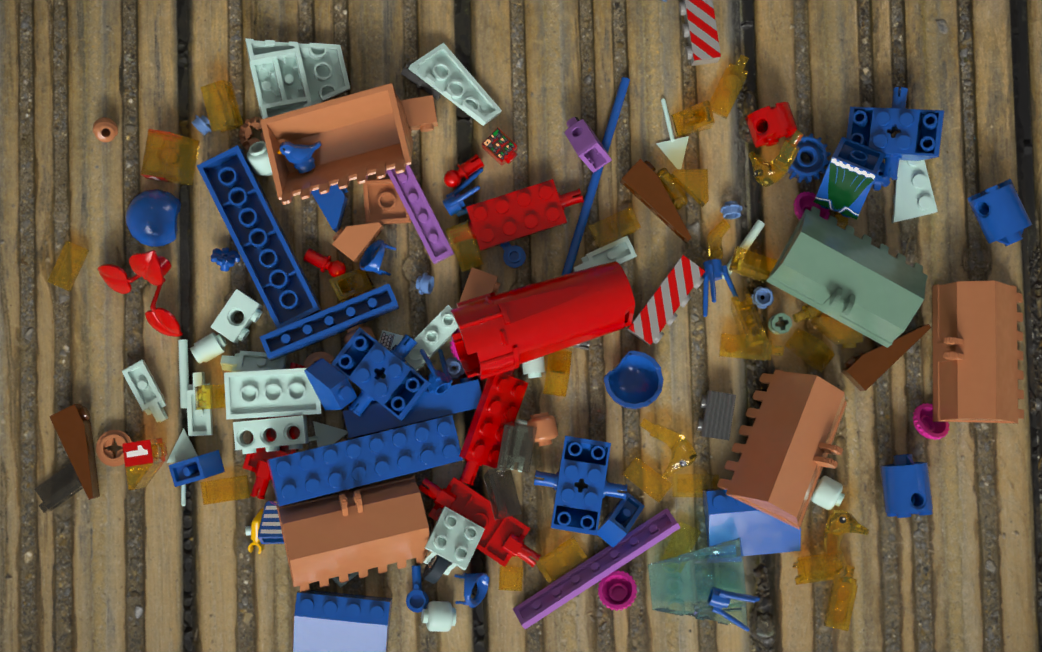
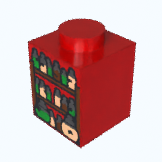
[482,127,518,166]

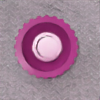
[793,192,830,220]
[913,403,950,440]
[598,570,637,611]

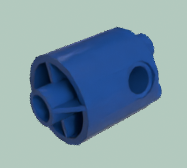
[967,179,1032,246]
[880,454,933,518]

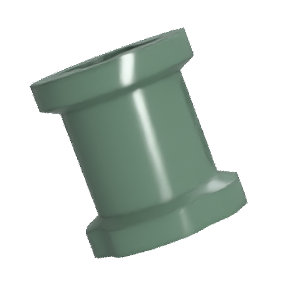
[768,313,792,335]

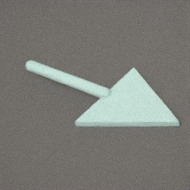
[656,98,689,172]
[308,421,348,447]
[167,428,198,506]

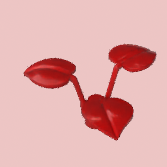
[97,250,183,337]

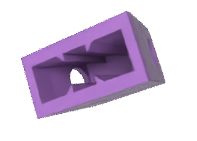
[565,117,612,173]

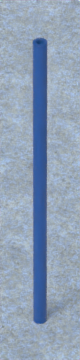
[561,77,630,276]

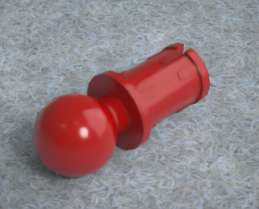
[443,154,485,188]
[303,248,346,278]

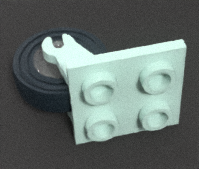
[423,506,485,584]

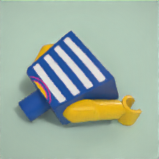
[248,501,284,554]

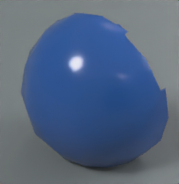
[126,189,181,247]
[604,351,664,409]

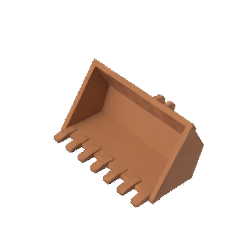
[260,83,413,205]
[932,280,1024,424]
[717,369,847,530]
[276,473,429,592]

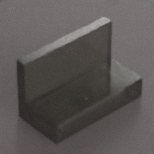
[497,421,537,473]
[34,463,83,513]
[484,468,522,520]

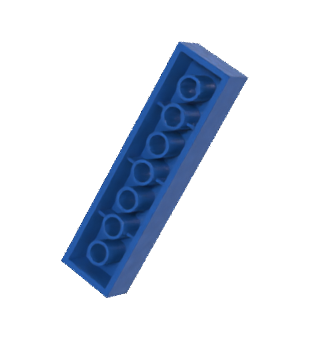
[197,145,323,329]
[267,415,463,506]

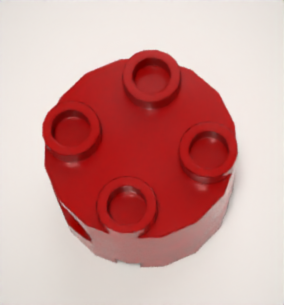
[745,102,798,148]

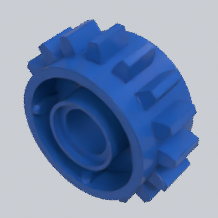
[780,133,831,183]

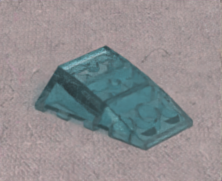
[648,538,748,627]

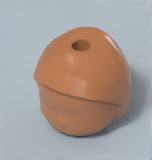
[93,117,118,142]

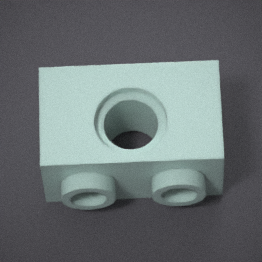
[211,289,263,344]

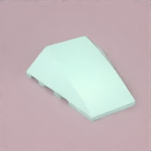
[245,38,350,119]

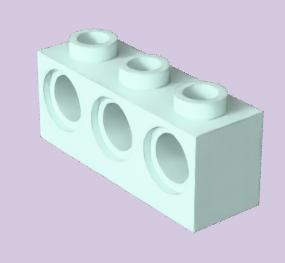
[405,305,459,371]
[233,415,309,454]

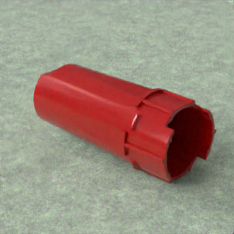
[451,261,635,380]

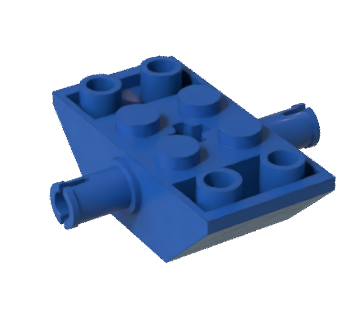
[846,87,944,180]
[331,327,431,421]
[534,436,628,535]

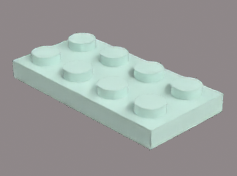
[224,368,321,420]

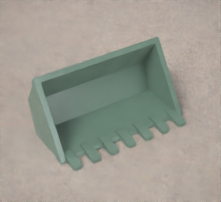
[766,206,928,348]

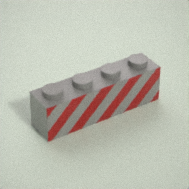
[679,0,721,66]
[627,255,705,346]

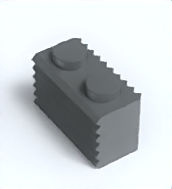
[696,390,736,441]

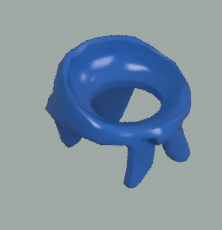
[359,239,396,276]
[454,572,489,608]

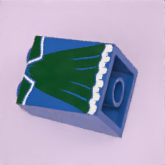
[814,137,885,220]

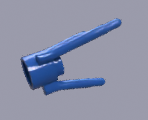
[442,168,483,217]
[703,259,738,317]
[406,349,453,395]
[707,587,760,632]

